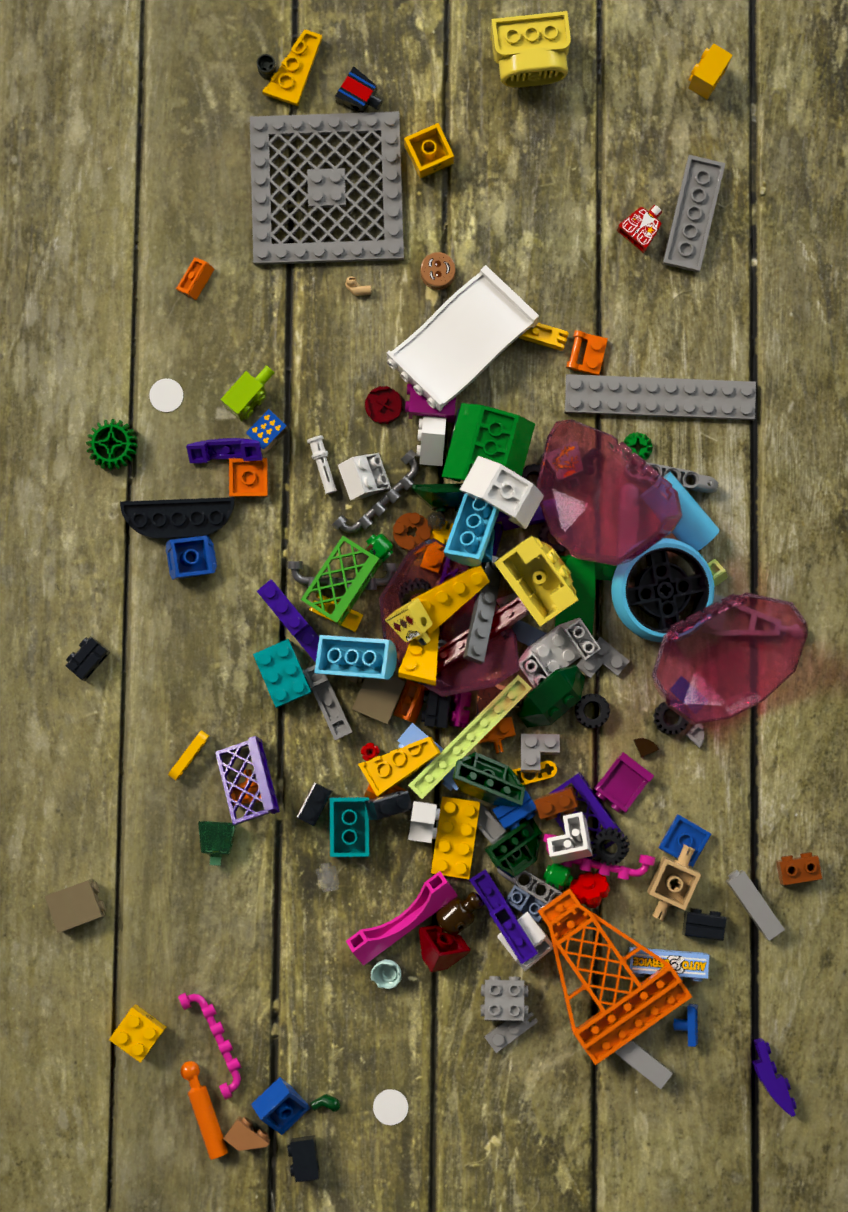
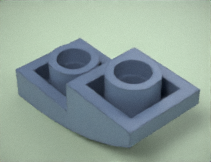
[508,620,547,646]
[506,885,546,923]

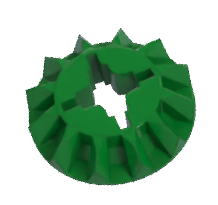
[622,432,653,461]

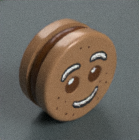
[421,252,456,290]

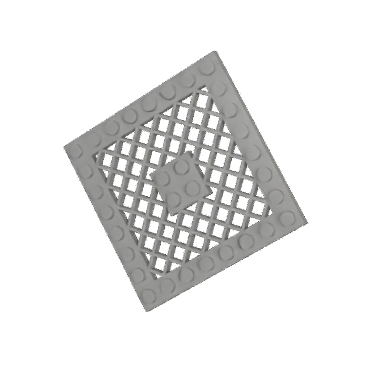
[250,112,404,265]

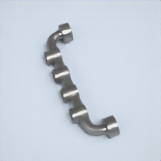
[332,449,419,533]
[287,561,398,590]

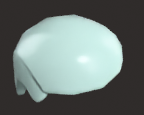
[371,959,402,989]

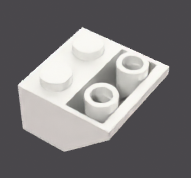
[338,453,391,501]
[497,912,553,971]

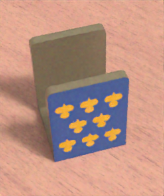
[246,409,289,453]

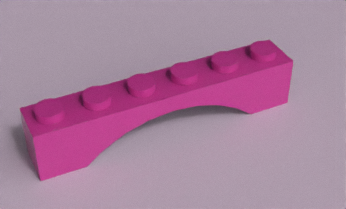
[346,871,458,966]

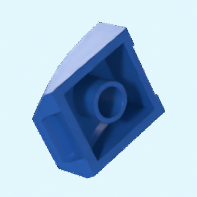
[166,536,217,580]

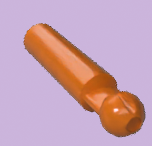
[180,1061,229,1160]

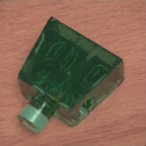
[198,821,237,865]

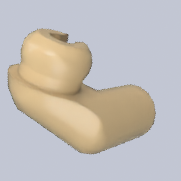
[345,276,372,296]

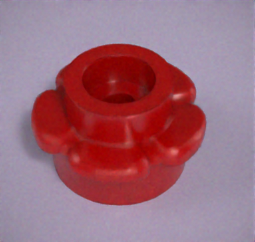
[361,743,380,761]

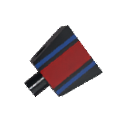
[335,66,383,113]

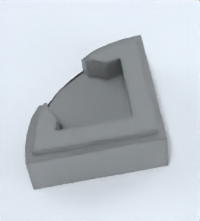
[685,721,704,748]

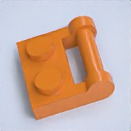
[566,330,608,376]

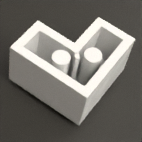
[416,416,446,466]
[408,801,440,843]
[547,812,593,864]

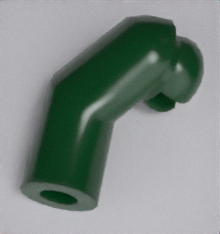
[310,1094,340,1112]

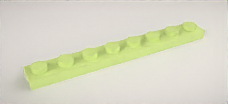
[408,675,532,799]

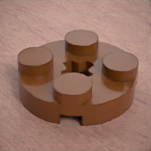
[393,513,431,551]

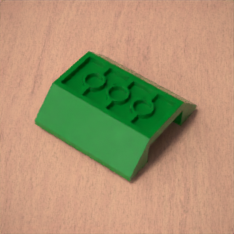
[442,403,535,482]

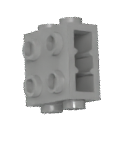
[481,976,528,1022]

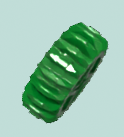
[86,419,138,470]

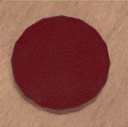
[365,386,402,424]

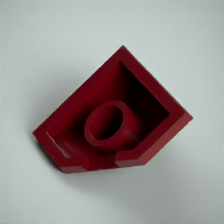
[419,925,471,973]

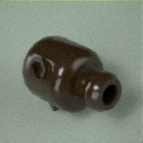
[436,892,484,935]

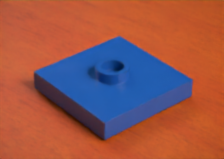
[658,814,711,868]

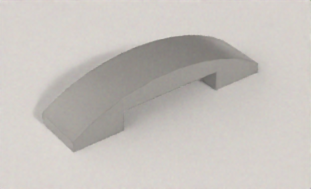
[303,665,353,741]

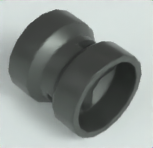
[257,54,277,79]

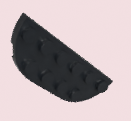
[120,497,235,539]

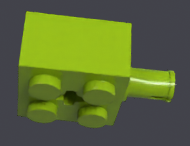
[220,365,275,421]

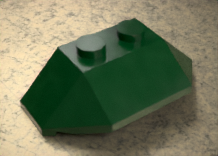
[412,483,465,512]
[517,665,585,728]
[453,752,526,807]
[485,818,542,878]

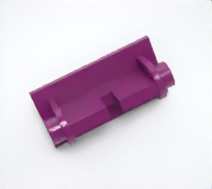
[449,688,472,728]

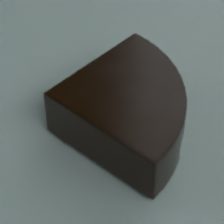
[633,738,659,757]

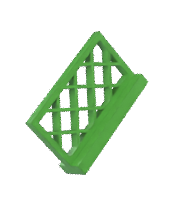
[301,536,383,626]

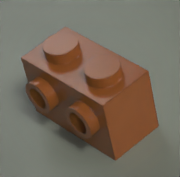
[534,786,579,821]
[776,852,822,885]

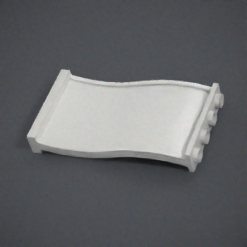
[387,265,539,412]

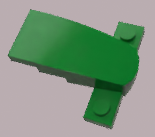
[554,553,618,635]

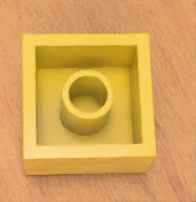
[688,43,733,100]
[404,123,454,179]
[109,1004,167,1063]

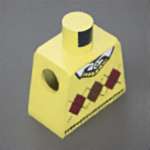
[385,598,432,646]

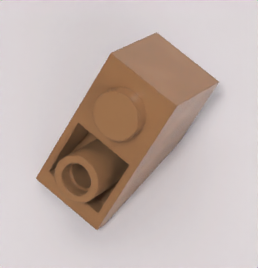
[223,1116,270,1151]

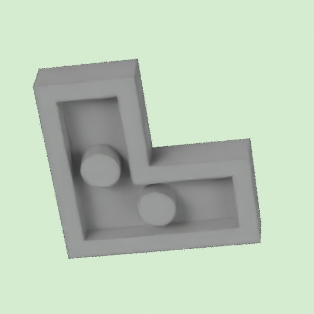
[576,637,630,678]
[521,734,560,773]

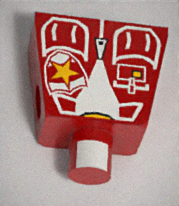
[617,205,662,254]

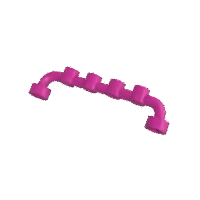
[543,833,655,880]
[178,993,241,1100]

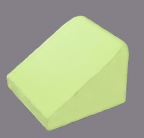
[708,559,728,587]

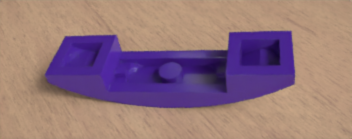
[186,438,263,463]

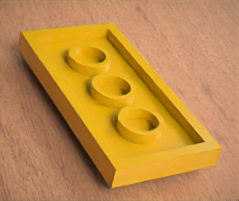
[431,796,481,879]

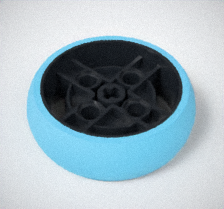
[611,538,714,642]

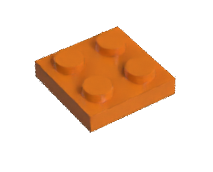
[229,458,268,497]

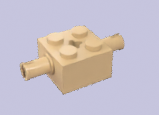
[647,844,701,921]

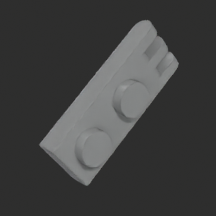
[484,1007,538,1053]

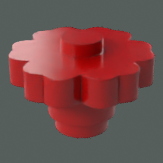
[569,872,610,908]

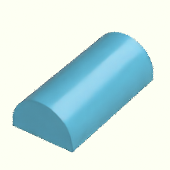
[641,471,720,551]
[443,494,500,567]
[314,635,397,680]

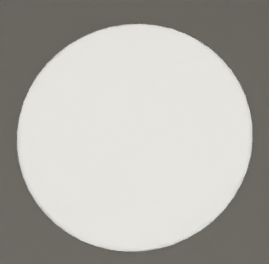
[149,379,183,412]
[373,1089,408,1125]

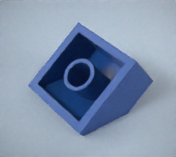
[251,1077,310,1135]

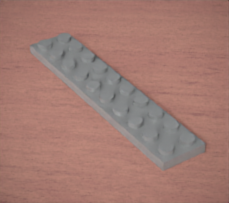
[565,374,756,420]

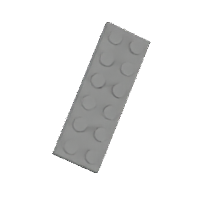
[662,155,725,273]

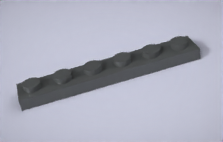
[463,555,502,665]

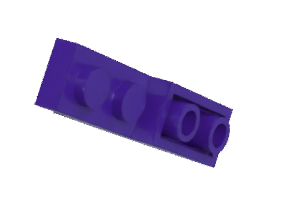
[752,1038,797,1117]

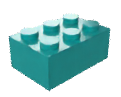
[253,639,312,708]
[330,797,370,857]

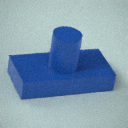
[673,1004,698,1047]

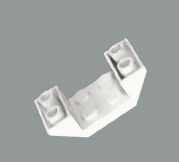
[460,456,544,529]
[517,618,601,688]

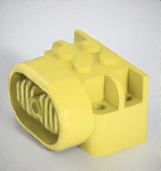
[490,11,571,88]
[494,535,579,626]

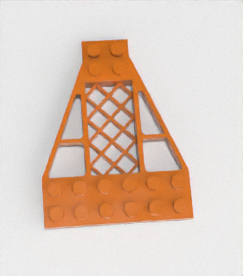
[537,888,692,1065]

